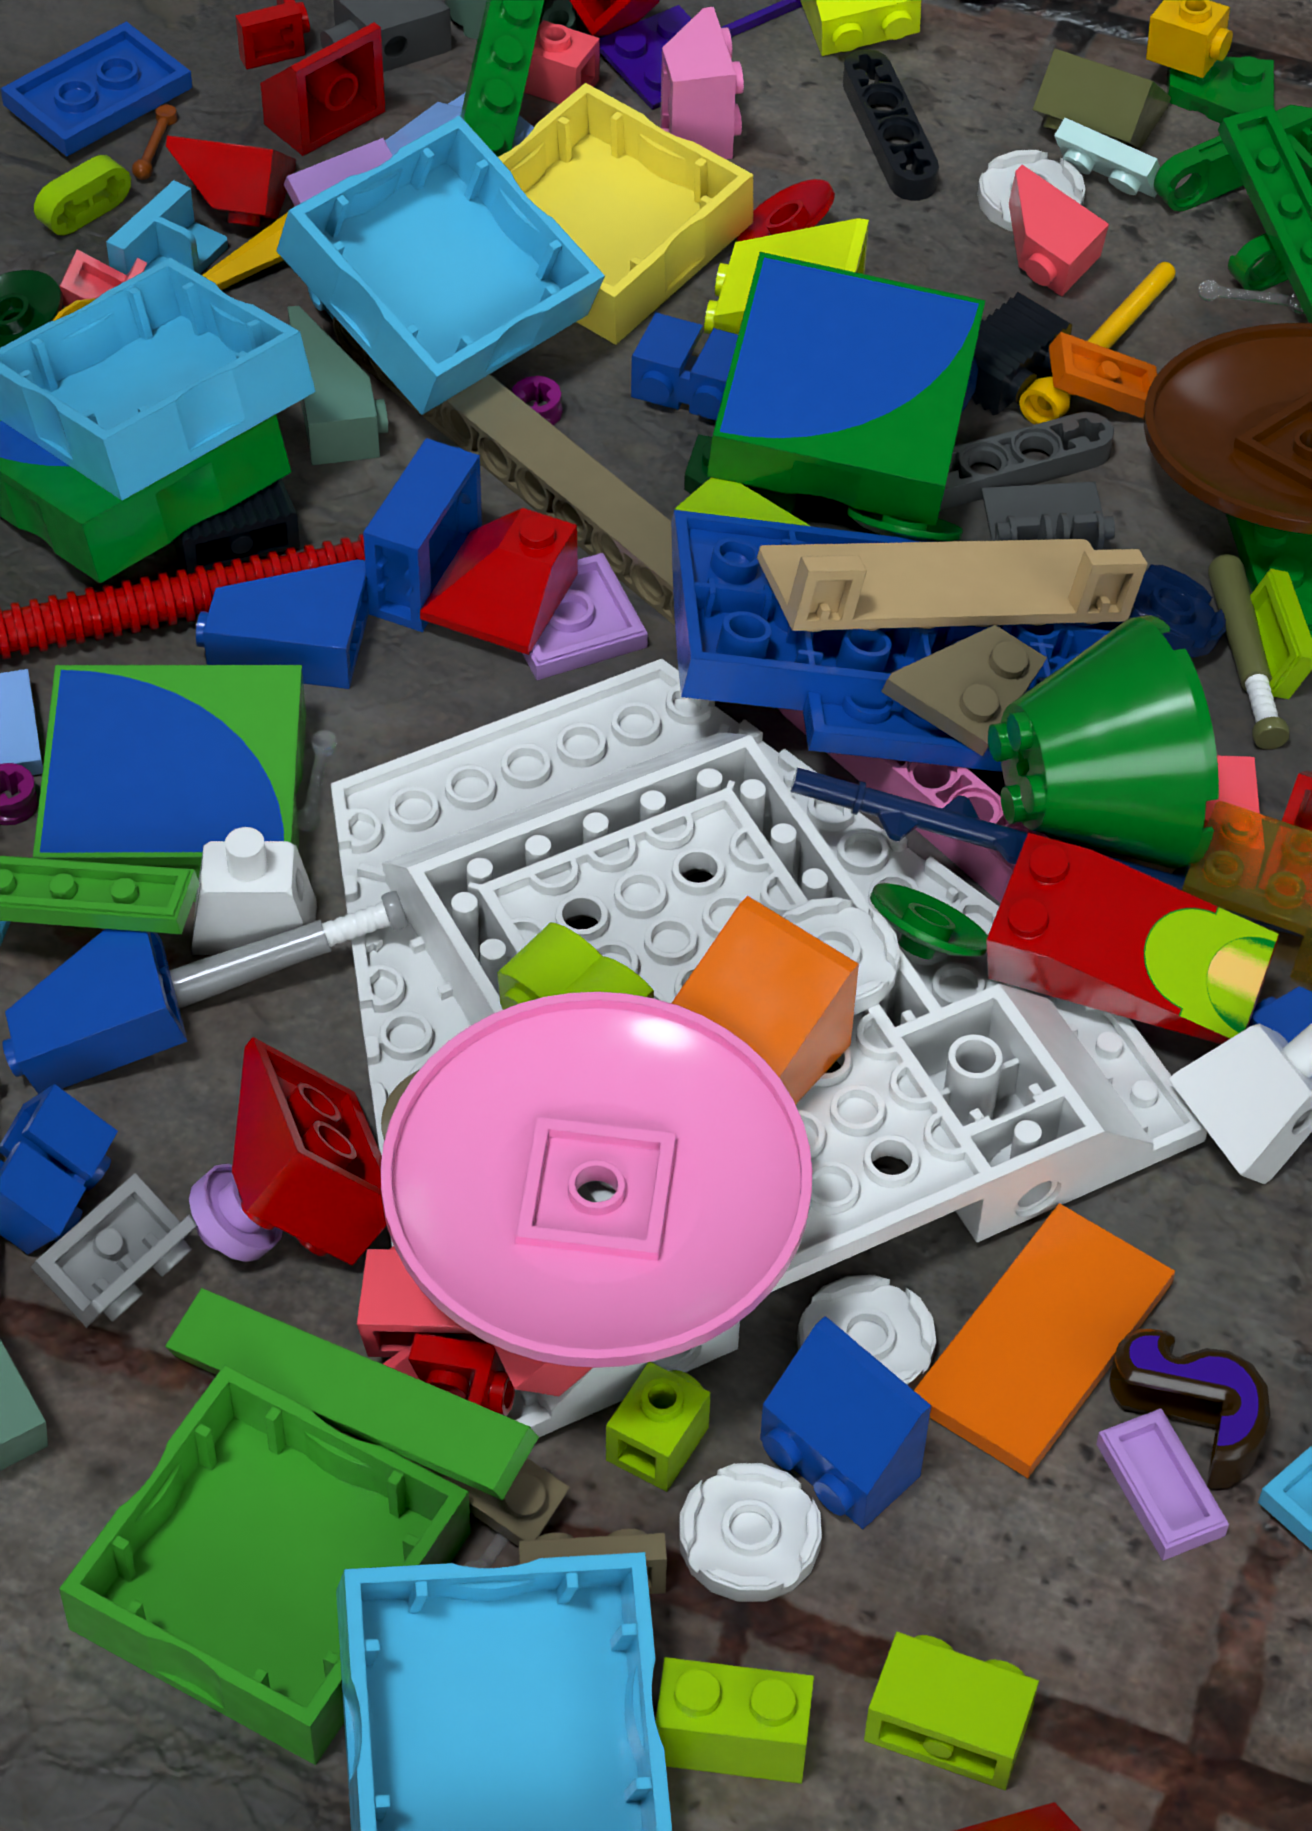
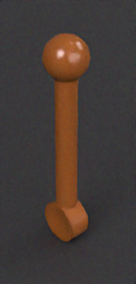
[132,104,177,180]

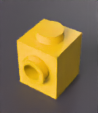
[1146,0,1233,78]

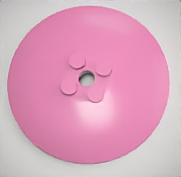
[381,992,812,1368]

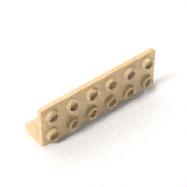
[757,539,1148,632]

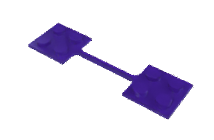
[600,0,802,110]

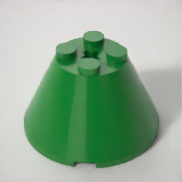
[988,615,1219,869]

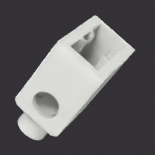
[192,827,317,955]
[1168,1023,1312,1184]

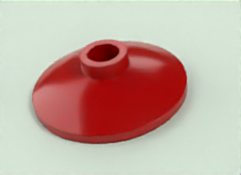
[737,179,835,242]

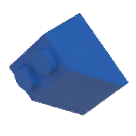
[760,1316,931,1529]

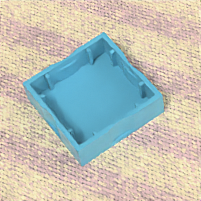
[276,115,605,415]
[0,257,316,500]
[336,1552,672,1831]

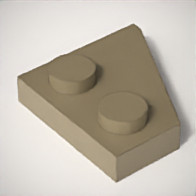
[881,625,1047,756]

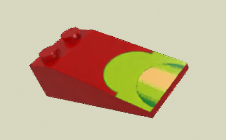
[986,832,1279,1044]

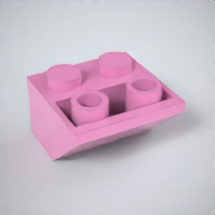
[660,7,744,159]

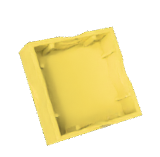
[498,83,753,345]

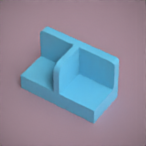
[106,180,228,275]

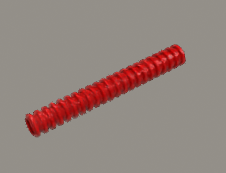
[0,534,365,659]

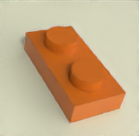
[1049,332,1157,419]

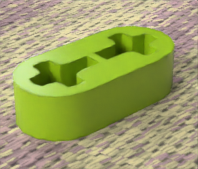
[34,155,131,236]

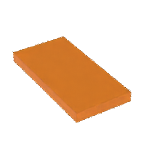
[914,1203,1175,1478]

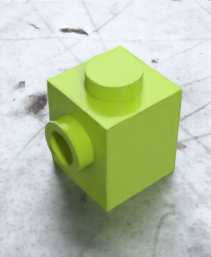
[606,1362,711,1492]

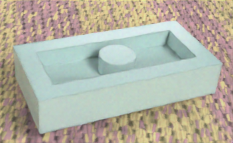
[1054,118,1160,198]

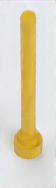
[1019,262,1176,425]

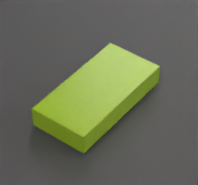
[1250,569,1312,699]

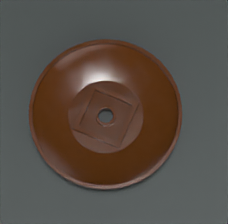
[1144,323,1312,535]

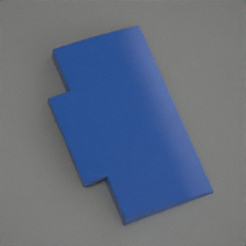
[671,510,1123,772]

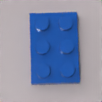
[0,21,193,157]

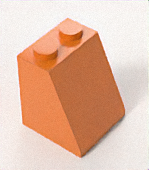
[671,896,859,1105]

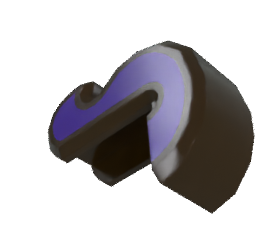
[1109,1329,1270,1489]

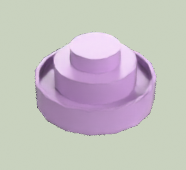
[189,1164,283,1262]

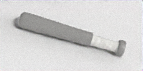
[170,891,408,1009]

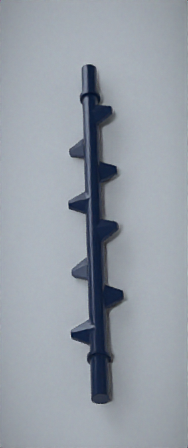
[790,767,1312,940]

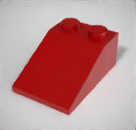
[232,1037,387,1265]

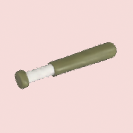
[1208,554,1289,750]

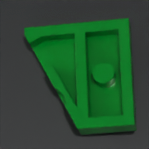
[1167,56,1274,123]

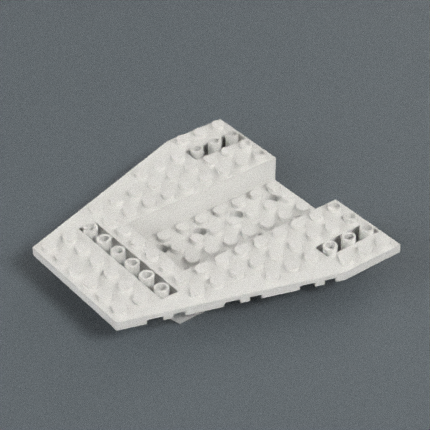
[331,659,1207,1437]

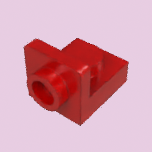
[235,0,310,70]
[408,1333,515,1416]

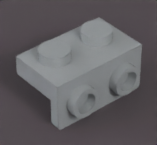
[31,1173,197,1328]

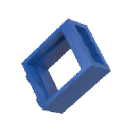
[363,438,482,632]

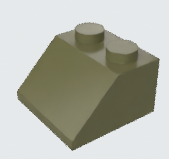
[1032,49,1171,150]

